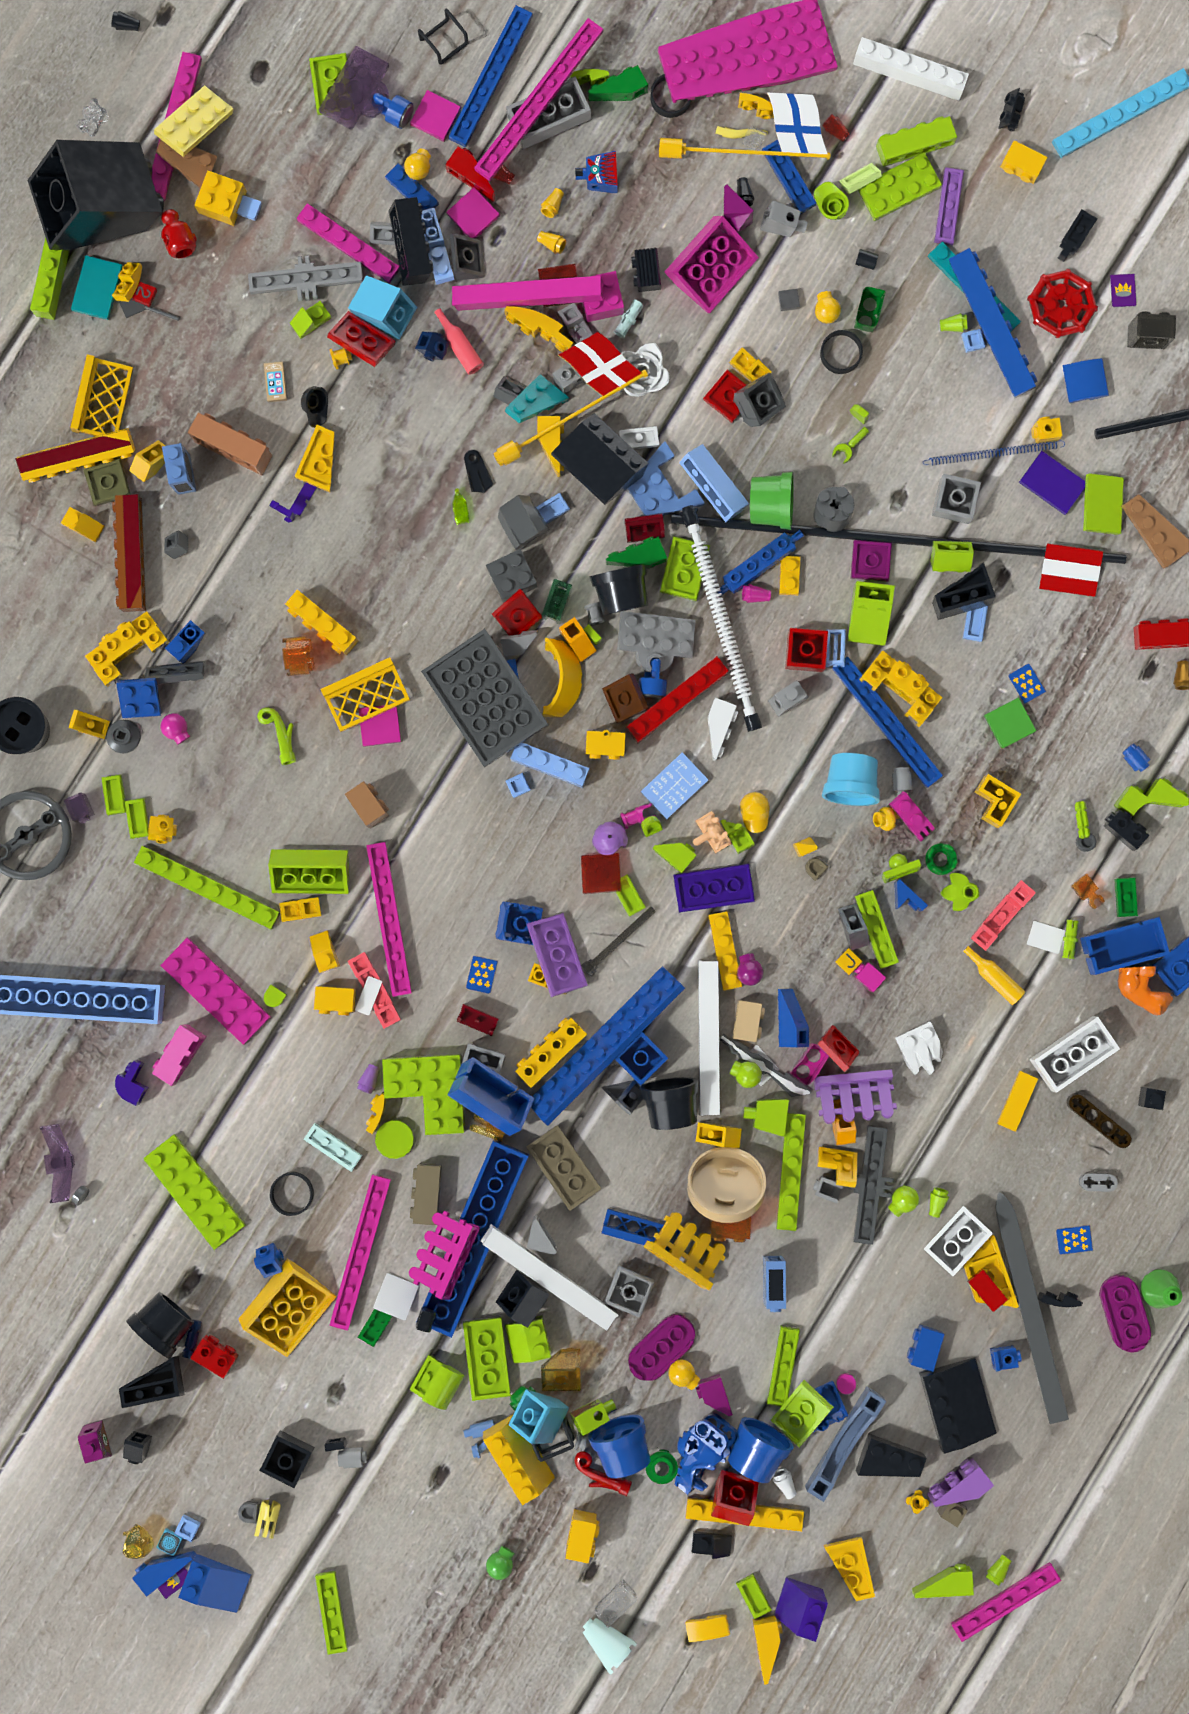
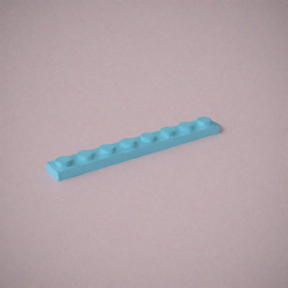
[1052,68,1189,158]

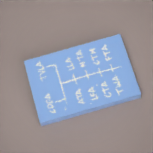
[641,752,708,819]

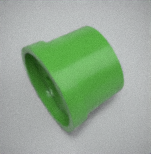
[750,472,794,530]

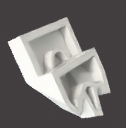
[895,1021,943,1075]

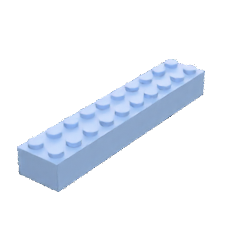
[0,975,165,1024]

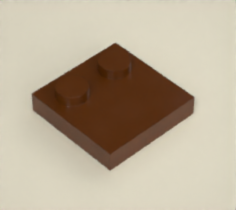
[602,673,648,723]

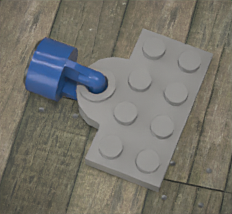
[617,611,696,699]

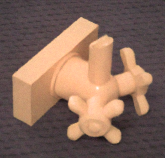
[693,811,732,854]

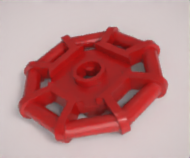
[1027,268,1098,338]

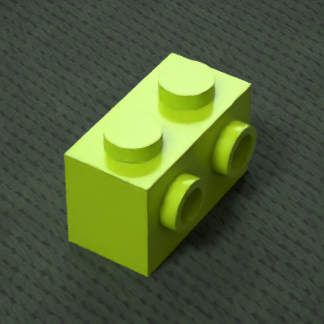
[931,541,974,573]

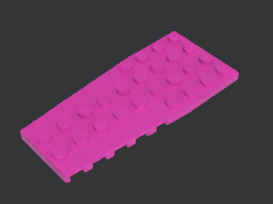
[658,0,838,103]

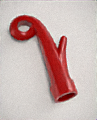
[574,1451,632,1497]

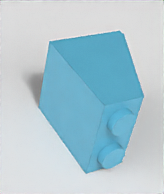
[348,275,417,340]
[508,1389,569,1444]

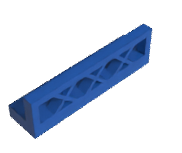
[601,1209,680,1252]

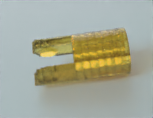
[469,1115,505,1142]

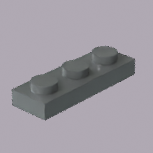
[145,662,204,685]

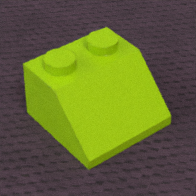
[505,1315,552,1363]

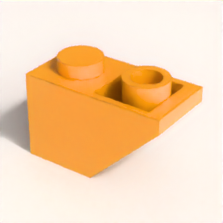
[559,617,597,662]

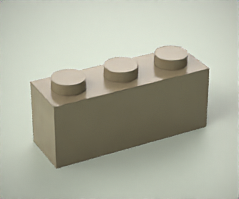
[410,1163,442,1225]

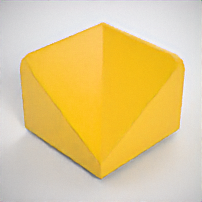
[793,837,818,857]

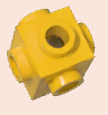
[148,815,177,844]

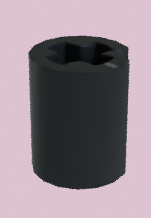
[855,249,879,270]

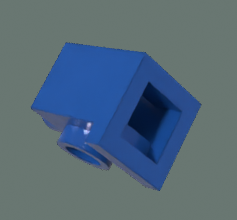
[990,1345,1022,1372]

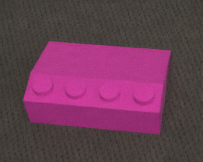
[664,216,759,313]

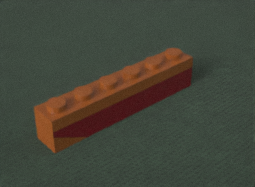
[112,494,146,612]

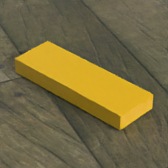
[997,1071,1038,1132]

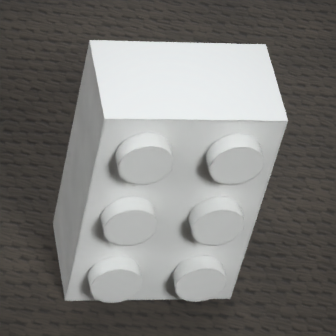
[924,1206,993,1277]

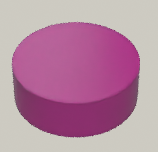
[836,1373,856,1394]

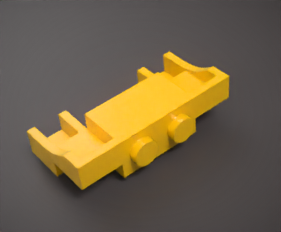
[85,611,169,687]
[859,650,943,727]

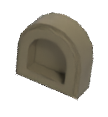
[805,858,828,881]

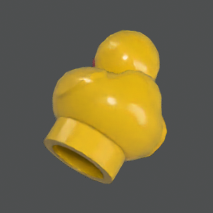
[873,806,900,831]

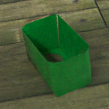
[854,287,886,333]

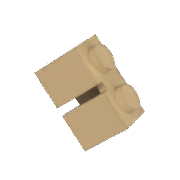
[732,1000,765,1042]

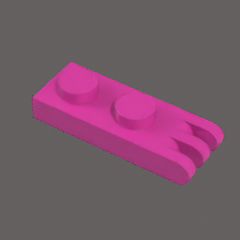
[889,791,935,842]

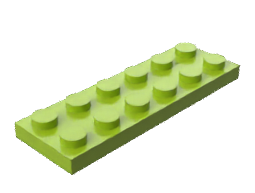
[143,1134,245,1250]

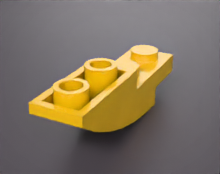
[504,306,574,352]

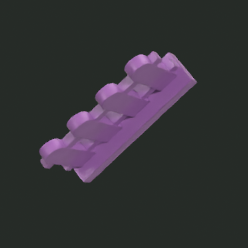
[814,1069,897,1124]

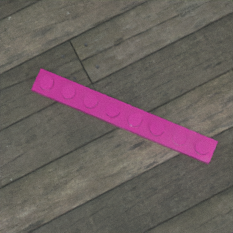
[152,52,202,201]
[366,842,412,997]
[329,1174,391,1331]

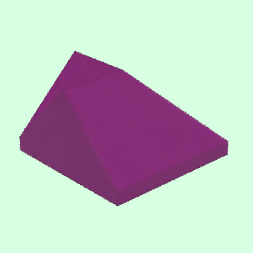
[724,184,754,232]

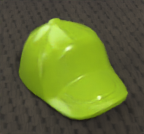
[814,182,849,220]

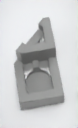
[501,630,538,657]

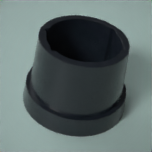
[590,565,648,615]
[0,697,50,754]
[640,1077,698,1130]
[126,1292,194,1359]

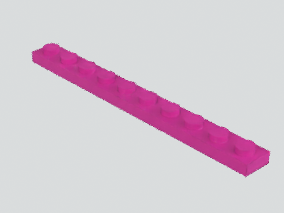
[474,18,603,181]

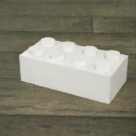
[1029,1016,1120,1093]

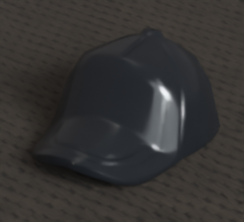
[301,386,328,428]

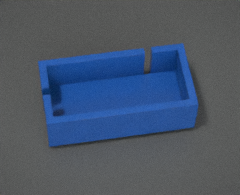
[1080,917,1170,975]
[448,1057,534,1136]

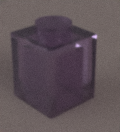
[64,792,95,824]

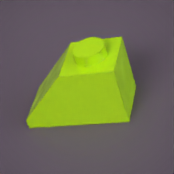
[652,843,696,873]

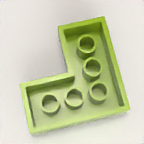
[382,1054,465,1135]

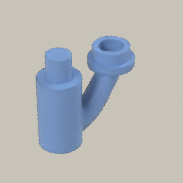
[463,1419,495,1458]

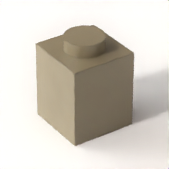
[937,1502,968,1528]

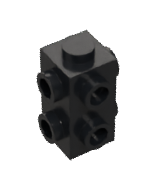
[1103,810,1150,851]

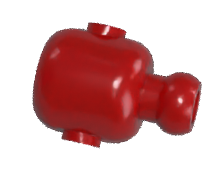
[161,209,197,259]

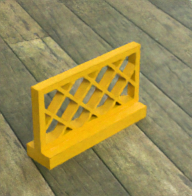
[70,354,133,436]
[320,657,410,732]

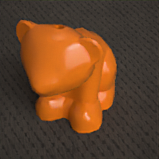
[1118,966,1173,1016]

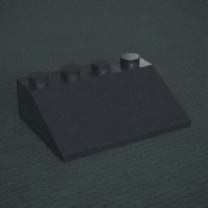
[551,413,649,505]
[919,1357,997,1454]

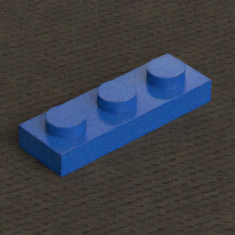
[385,163,439,211]

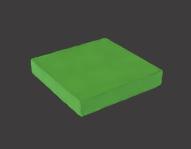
[984,697,1036,749]

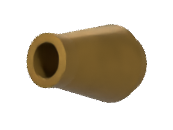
[1173,661,1189,690]

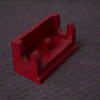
[624,514,665,543]
[457,1004,499,1036]

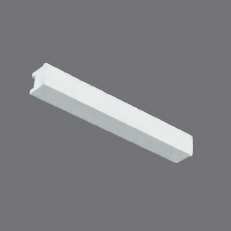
[698,961,720,1116]
[481,1224,619,1331]

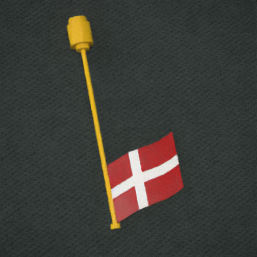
[493,332,648,467]

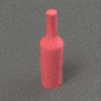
[434,308,484,375]

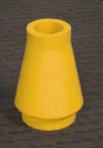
[541,188,564,218]
[537,231,567,254]

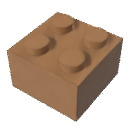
[345,781,389,829]

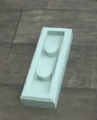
[303,1123,363,1172]

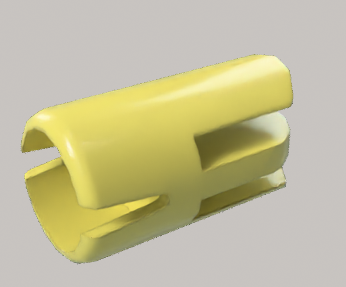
[254,1500,281,1539]

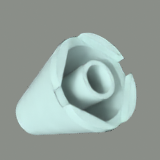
[583,1618,637,1675]

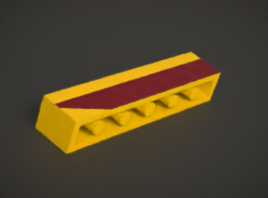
[15,428,136,483]

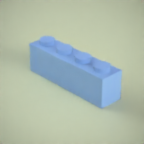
[680,444,749,522]
[510,743,589,788]

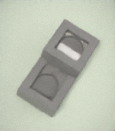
[558,303,593,345]

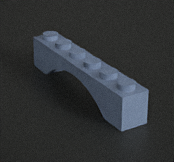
[805,1386,886,1502]

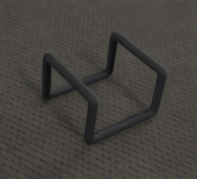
[418,8,468,65]
[532,1418,575,1462]

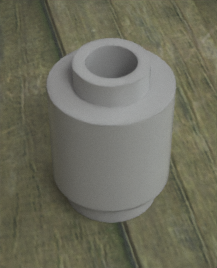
[892,767,913,795]
[338,1447,367,1468]

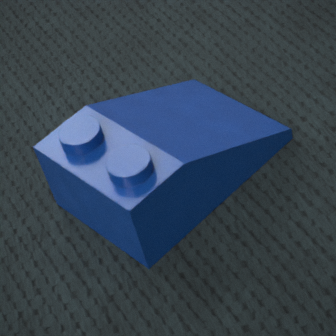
[178,1554,251,1613]

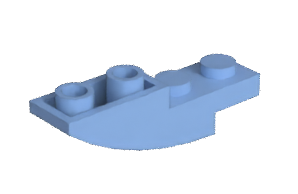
[421,208,455,285]

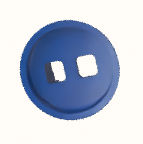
[588,1415,651,1478]
[728,1417,794,1483]

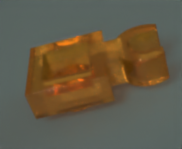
[1071,874,1105,909]

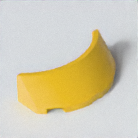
[543,638,582,717]

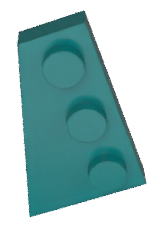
[505,374,569,423]

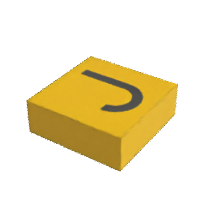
[835,948,862,975]

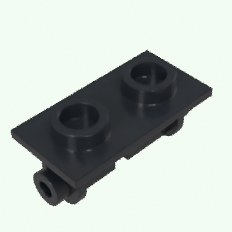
[998,88,1025,131]

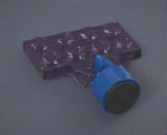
[319,46,414,130]

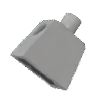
[760,201,808,237]
[768,680,809,717]

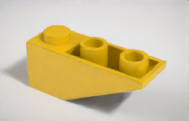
[537,416,564,477]

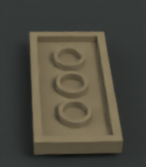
[526,1125,602,1211]

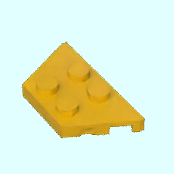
[963,1235,1019,1308]

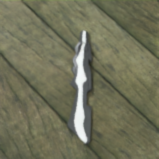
[719,1034,811,1097]

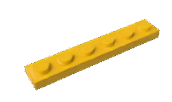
[685,1497,804,1532]

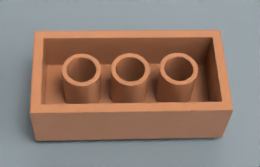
[188,413,272,476]

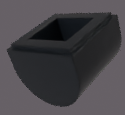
[416,1307,437,1333]

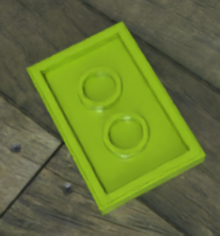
[309,53,355,115]
[1083,473,1124,535]
[660,536,710,601]
[770,1380,834,1448]

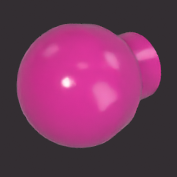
[160,713,190,745]

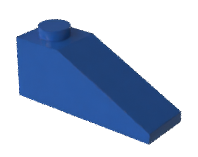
[132,1551,196,1597]

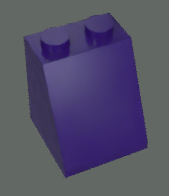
[774,1577,828,1642]

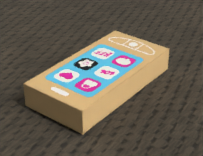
[264,362,287,402]

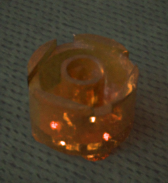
[282,636,315,676]

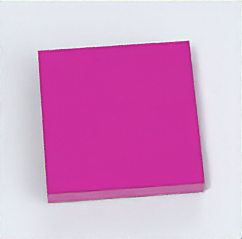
[410,90,461,142]
[446,187,500,239]
[358,705,401,747]

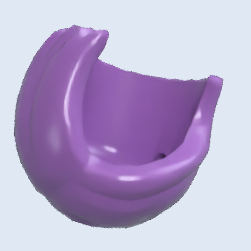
[592,821,628,855]

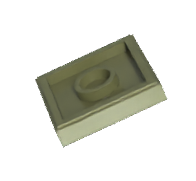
[83,459,131,506]

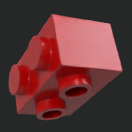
[190,1335,239,1379]

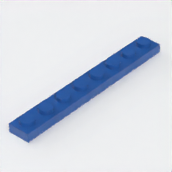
[449,5,533,148]
[832,656,943,788]

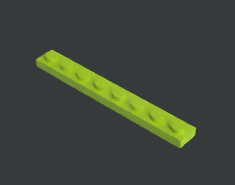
[133,846,280,930]

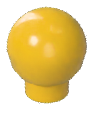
[404,148,431,180]
[815,291,841,324]
[668,1359,700,1390]

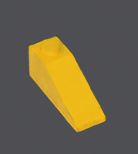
[752,1616,783,1685]

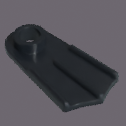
[464,450,494,493]

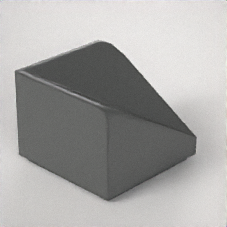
[164,530,188,559]

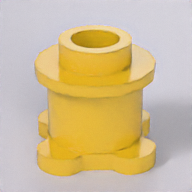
[329,348,353,370]

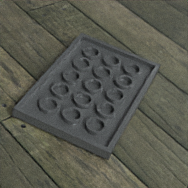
[421,628,549,767]

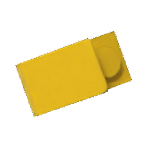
[61,507,105,543]
[68,710,110,739]

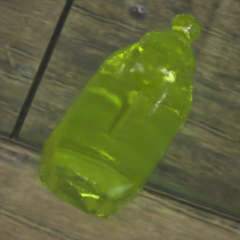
[452,488,470,525]

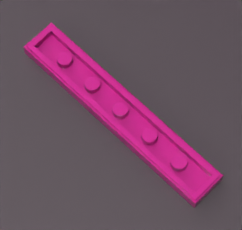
[951,1562,1062,1642]

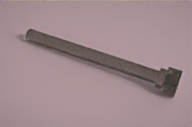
[581,906,655,977]

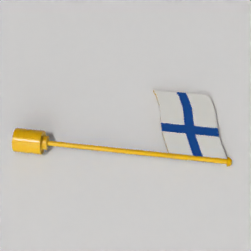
[659,93,831,160]

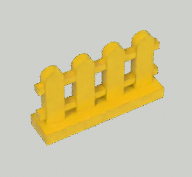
[644,1212,725,1291]

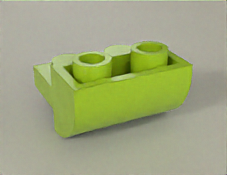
[409,1355,465,1410]

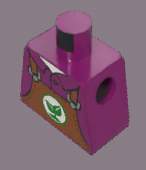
[78,1420,112,1464]

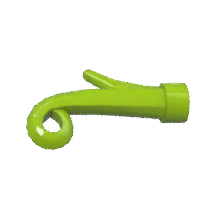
[257,707,296,765]

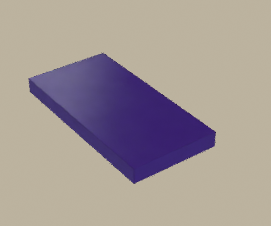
[673,864,755,913]

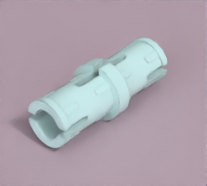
[614,299,644,338]

